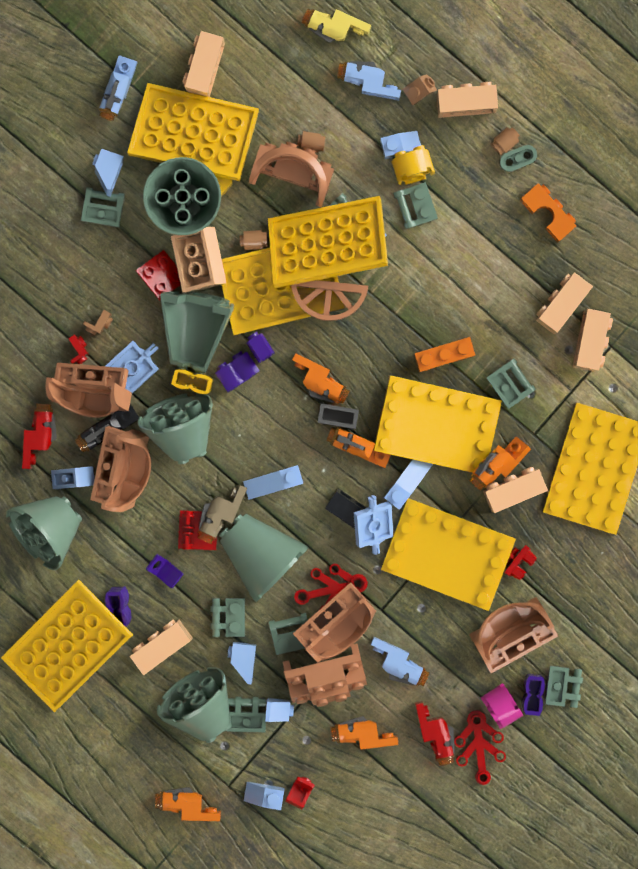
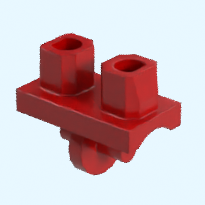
[504,545,537,581]

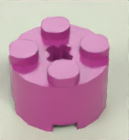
[481,683,524,729]

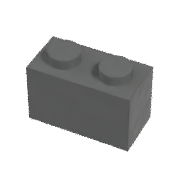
[318,404,359,429]

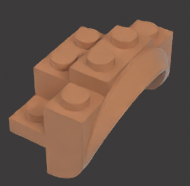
[249,142,334,208]
[46,363,132,418]
[90,426,151,512]
[293,583,377,663]
[469,597,558,674]
[283,644,367,707]

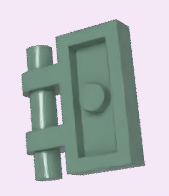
[210,598,245,637]
[545,666,583,708]
[227,696,266,732]

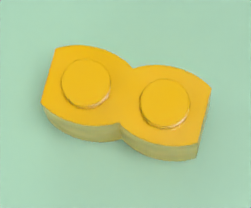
[171,369,214,394]

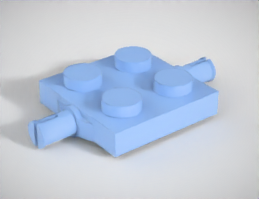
[105,341,159,394]
[354,495,393,555]

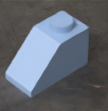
[380,131,421,159]
[93,149,123,197]
[51,466,94,489]
[228,642,256,684]
[265,698,294,722]
[244,782,285,810]

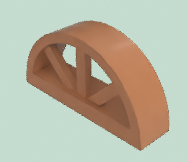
[292,280,368,321]

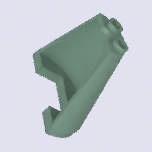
[160,291,234,374]
[219,514,309,602]

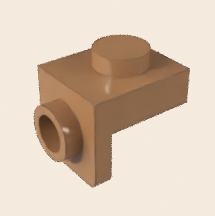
[403,74,437,105]
[83,310,113,335]

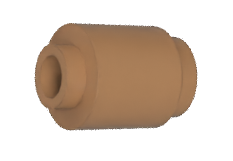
[491,127,520,155]
[297,131,325,153]
[240,230,268,250]

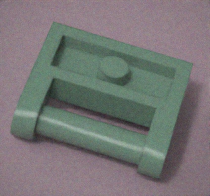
[393,182,438,230]
[81,187,125,228]
[486,358,536,409]
[269,613,308,655]

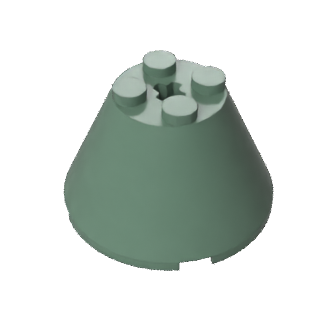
[143,157,221,235]
[138,393,213,464]
[6,496,82,570]
[157,667,231,743]

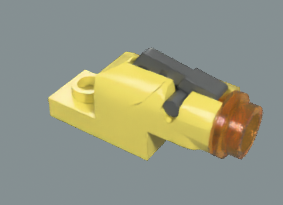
[301,9,371,43]

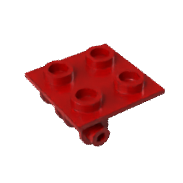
[135,250,181,301]
[178,510,217,550]

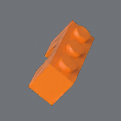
[520,183,576,243]
[414,337,475,373]

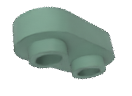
[500,145,537,172]

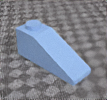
[384,459,433,510]
[243,465,303,500]

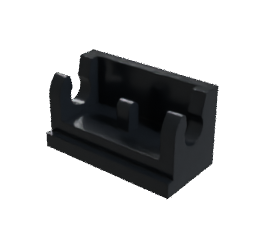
[325,488,367,529]

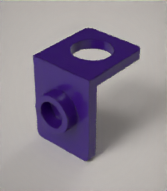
[146,554,183,588]

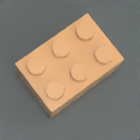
[183,31,225,97]
[436,82,498,118]
[171,227,226,293]
[536,272,593,334]
[572,309,613,372]
[483,467,548,513]
[130,619,193,675]

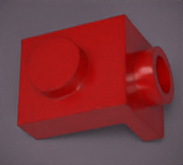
[69,334,89,364]
[285,777,315,810]

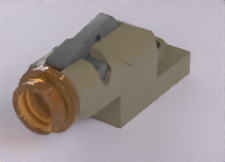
[197,485,247,544]

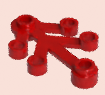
[294,563,368,609]
[454,710,506,785]

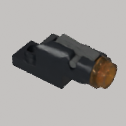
[75,403,139,453]

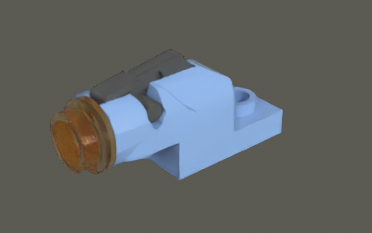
[99,56,138,121]
[337,61,401,101]
[370,637,430,687]

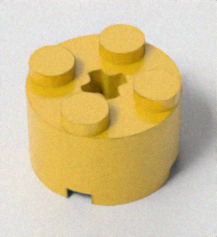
[392,145,435,185]

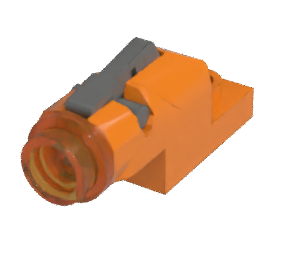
[292,353,350,404]
[326,427,391,468]
[469,437,531,491]
[331,716,399,750]
[155,787,221,821]

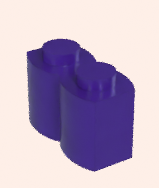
[246,332,275,363]
[215,351,260,393]
[105,586,131,627]
[522,674,545,716]

